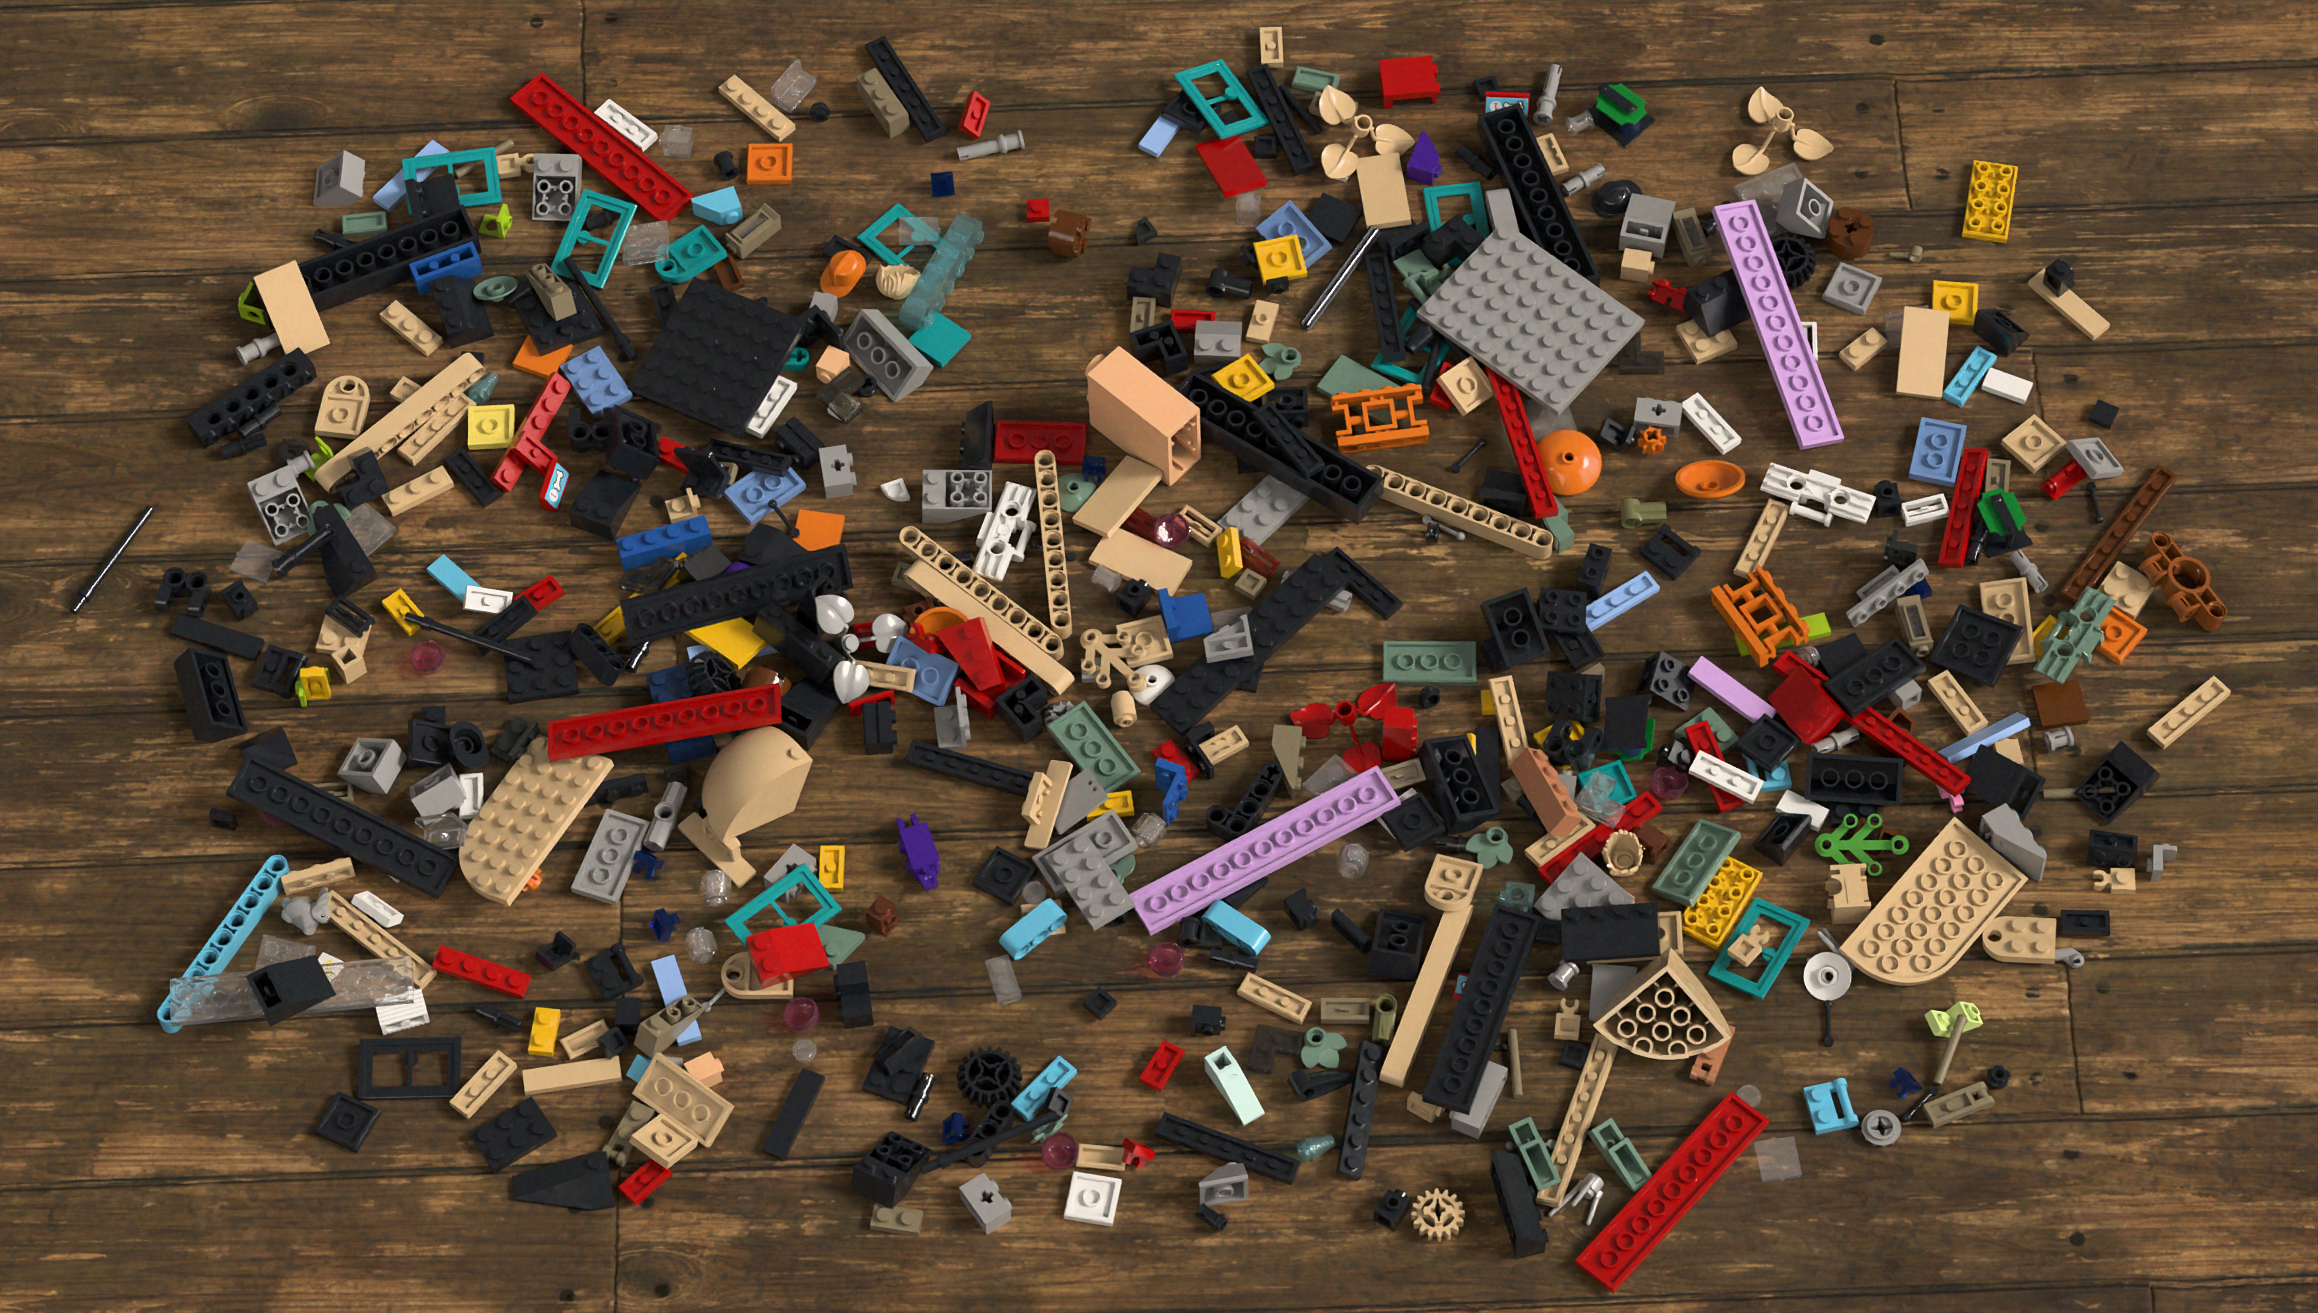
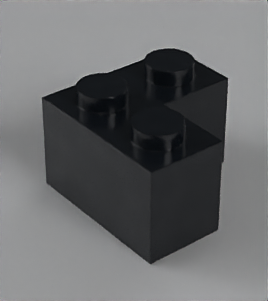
[1423,215,1485,268]
[1127,253,1182,308]
[1129,319,1188,376]
[335,447,391,510]
[676,543,732,584]
[995,674,1048,745]
[833,961,874,1029]

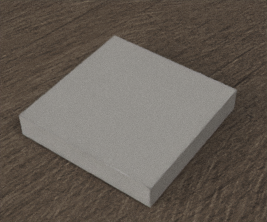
[1822,262,1882,316]
[2065,437,2125,479]

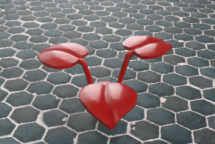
[1290,682,1397,776]

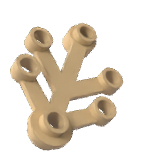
[1080,629,1147,693]

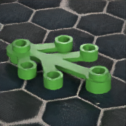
[1815,814,1909,876]

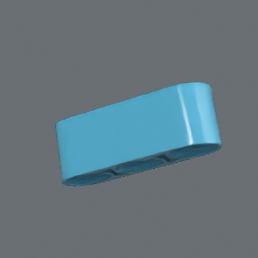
[999,898,1067,960]
[1201,899,1271,957]

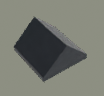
[1973,308,2031,357]
[236,725,298,770]
[1752,813,1812,867]

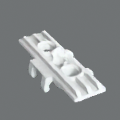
[1760,463,1876,527]
[972,482,1037,582]

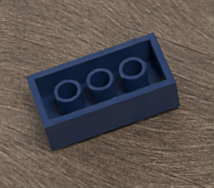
[645,662,717,766]

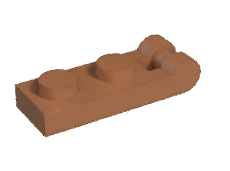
[1689,1025,1735,1086]

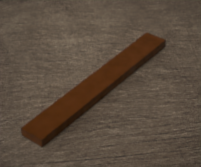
[2058,464,2178,605]

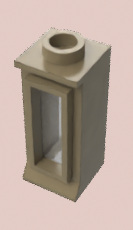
[725,203,782,259]
[1672,207,1712,268]
[1895,594,1934,657]

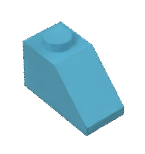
[691,186,743,226]

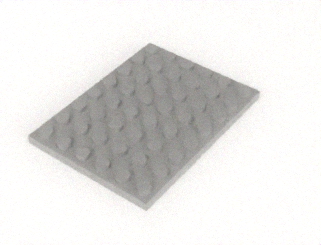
[1417,221,1645,416]

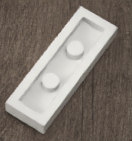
[594,99,658,152]
[746,375,797,439]
[1682,392,1741,455]
[1689,750,1764,804]

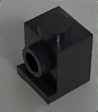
[2043,258,2075,298]
[1872,480,1902,518]
[1116,578,1151,618]
[221,579,259,622]
[1284,887,1319,931]
[1190,1005,1226,1038]
[1373,1189,1410,1232]

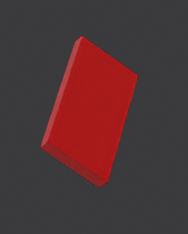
[1195,135,1267,198]
[993,420,1087,465]

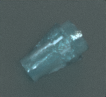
[468,372,499,404]
[1297,1134,1335,1162]

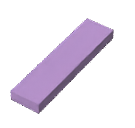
[1687,656,1777,724]

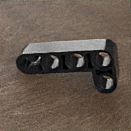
[1206,761,1284,842]

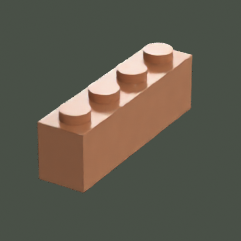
[1510,747,1582,838]

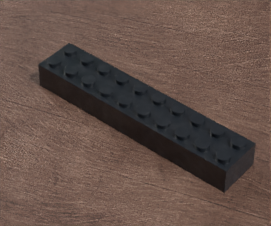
[1477,103,1601,288]
[252,204,482,330]
[1176,370,1384,525]

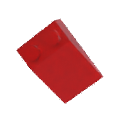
[1767,665,1847,746]
[746,922,830,989]

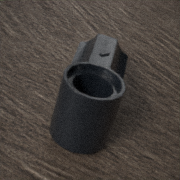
[1205,268,1253,300]

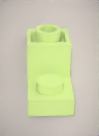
[1924,1001,1983,1038]

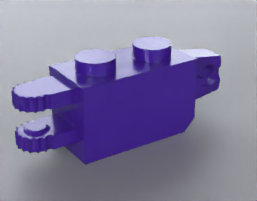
[896,813,941,891]

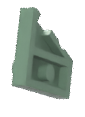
[1674,707,1739,755]
[816,924,865,970]

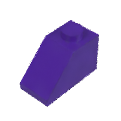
[1407,132,1442,186]

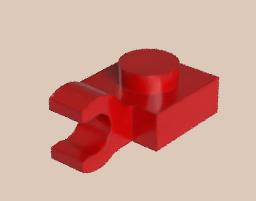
[906,622,946,654]

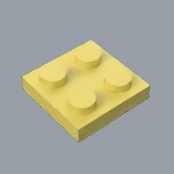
[468,404,515,450]

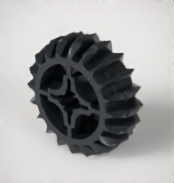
[1769,232,1816,290]
[685,651,741,696]
[956,1045,1023,1109]

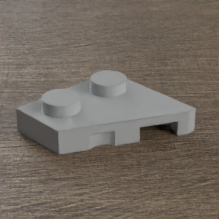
[1203,614,1254,663]

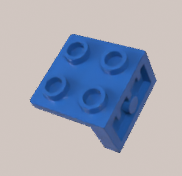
[1158,588,1214,643]
[1155,757,1188,827]

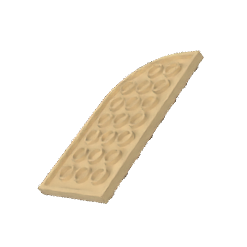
[459,734,614,906]
[1838,817,2028,986]

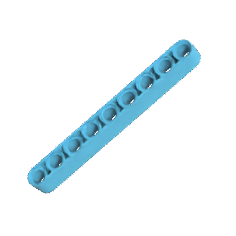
[157,855,290,1033]

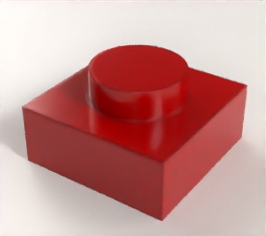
[1026,198,1050,223]

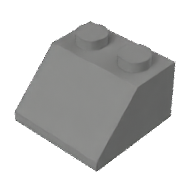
[313,150,365,206]
[1776,177,1834,239]
[1194,320,1242,366]
[337,737,407,794]
[409,763,467,823]

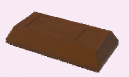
[713,251,745,291]

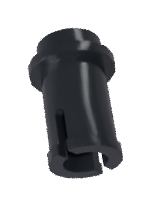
[1436,835,1466,854]
[1195,1203,1228,1232]

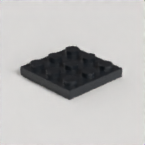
[514,281,603,356]
[1929,604,2024,688]
[502,630,580,705]

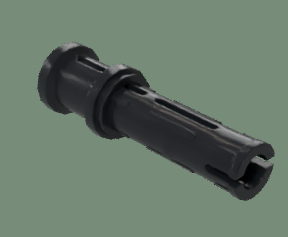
[272,524,336,577]

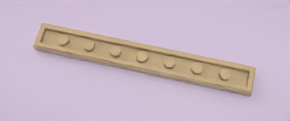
[1535,1033,1619,1208]

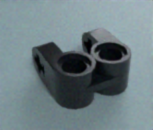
[568,407,612,453]
[155,567,212,618]
[1543,718,1603,772]

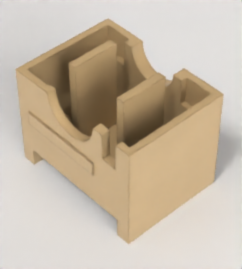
[1825,863,1871,925]

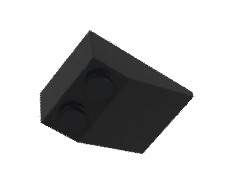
[605,404,660,481]
[569,470,642,540]
[1480,587,1551,669]
[1368,908,1427,981]

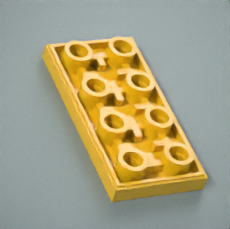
[1962,160,2018,244]
[684,617,768,670]
[1682,856,1763,950]

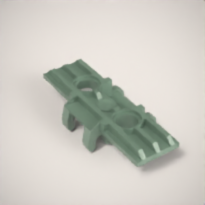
[1393,249,1451,305]
[2033,586,2116,685]

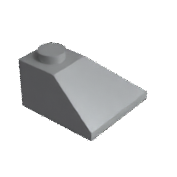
[1199,1162,1249,1207]

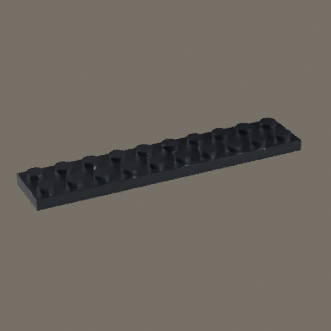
[619,543,853,646]
[1149,553,1349,737]
[226,754,460,899]
[1422,904,1542,1115]

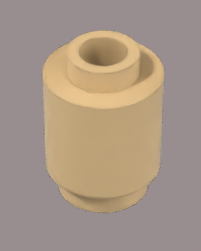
[1110,691,1137,727]

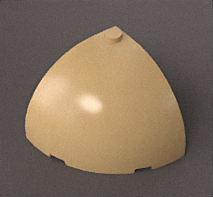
[702,725,813,842]
[1593,947,1731,1060]

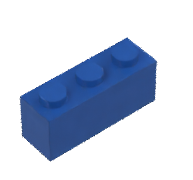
[409,241,483,296]

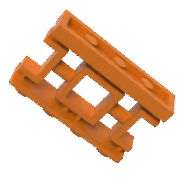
[1330,383,1429,454]
[1711,565,1810,668]

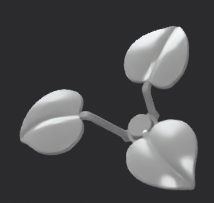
[814,595,909,704]

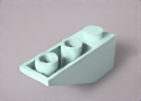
[1204,1046,1265,1126]

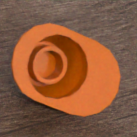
[820,250,866,298]

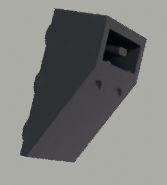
[768,677,842,751]
[2073,741,2161,824]
[1964,744,2046,821]
[246,955,336,1027]
[850,1131,933,1209]

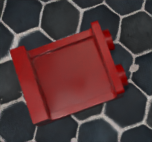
[1379,55,1440,109]
[954,649,1026,720]

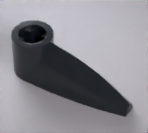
[1287,1069,1354,1102]

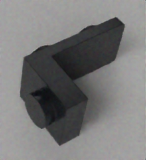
[1184,721,1215,779]

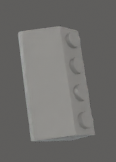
[843,309,934,402]

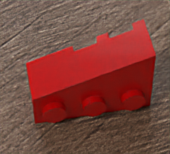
[935,617,1006,692]
[1382,706,1418,763]

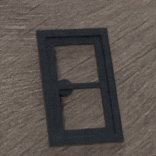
[358,1037,462,1100]

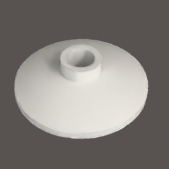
[1129,665,1175,706]
[1804,952,1851,1000]

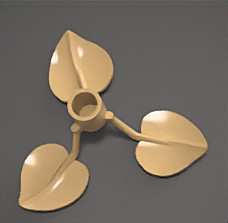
[1319,85,1415,179]
[1732,86,1834,175]

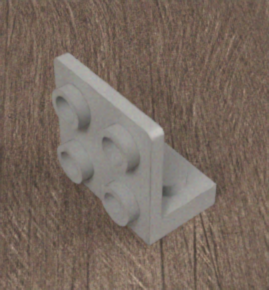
[934,686,971,751]

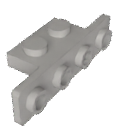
[1846,558,1929,627]

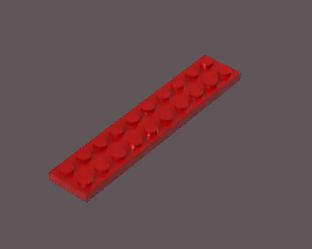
[510,72,695,227]
[548,683,782,762]
[1575,1091,1769,1294]

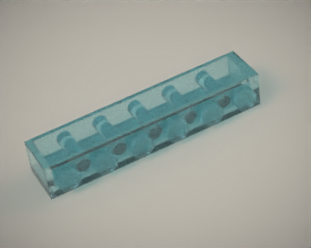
[899,212,984,333]

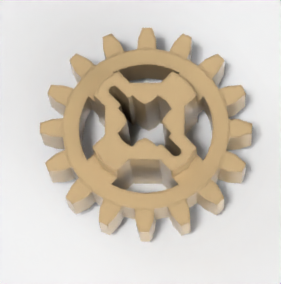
[1411,1188,1465,1242]

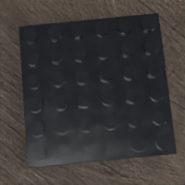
[628,277,808,439]

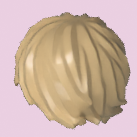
[876,263,922,300]
[1601,829,1643,877]

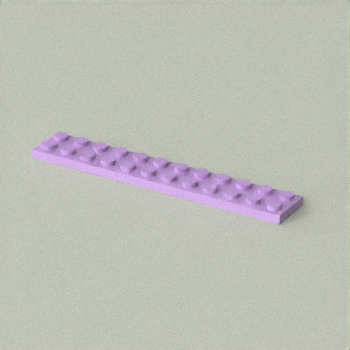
[1712,199,1844,450]
[1129,766,1401,936]

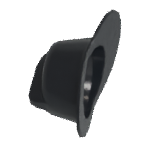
[1591,180,1643,218]
[448,721,490,769]

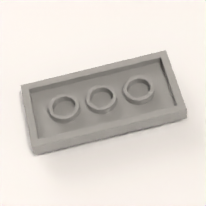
[1217,475,1310,553]
[571,809,651,906]
[1032,809,1138,896]
[1045,832,1135,931]

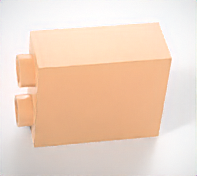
[1085,346,1201,487]

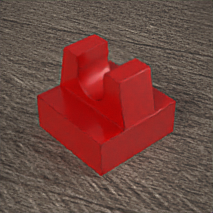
[1122,1137,1156,1169]

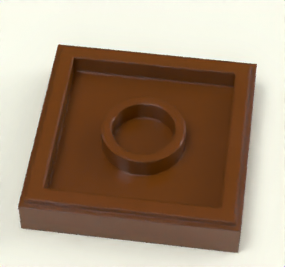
[2031,679,2089,730]

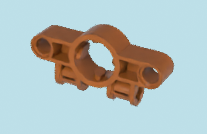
[2138,531,2227,632]

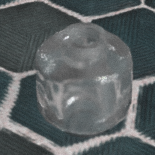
[1132,812,1167,848]
[1336,843,1369,879]
[700,870,732,906]
[683,927,718,964]

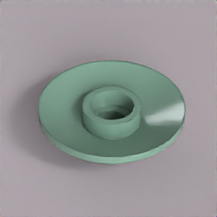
[473,276,518,302]
[1057,473,1097,513]

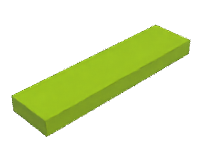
[1734,612,1831,657]

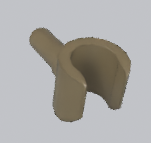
[1890,245,1923,263]

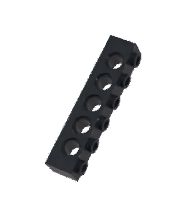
[186,347,317,449]

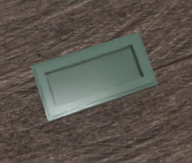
[1292,66,1340,93]
[341,211,388,238]

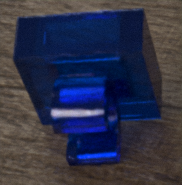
[930,171,955,197]
[1082,455,1107,483]
[1904,577,1932,600]
[633,850,665,878]
[650,908,680,943]
[1889,1067,1923,1098]
[942,1112,970,1145]

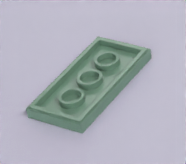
[1317,354,1414,426]
[1383,641,1477,686]
[1046,701,1141,793]
[1651,818,1741,908]

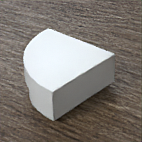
[881,478,910,502]

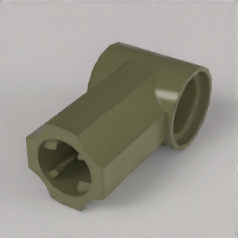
[1620,498,1667,529]
[1372,994,1397,1047]

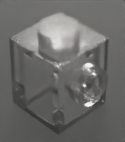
[659,125,694,158]
[1236,192,1261,227]

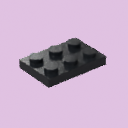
[862,1026,935,1106]
[469,1096,557,1174]

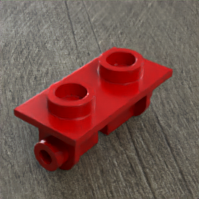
[1647,279,1688,313]
[2039,459,2088,501]

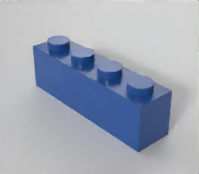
[616,515,713,572]

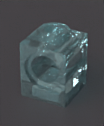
[1499,881,1535,914]

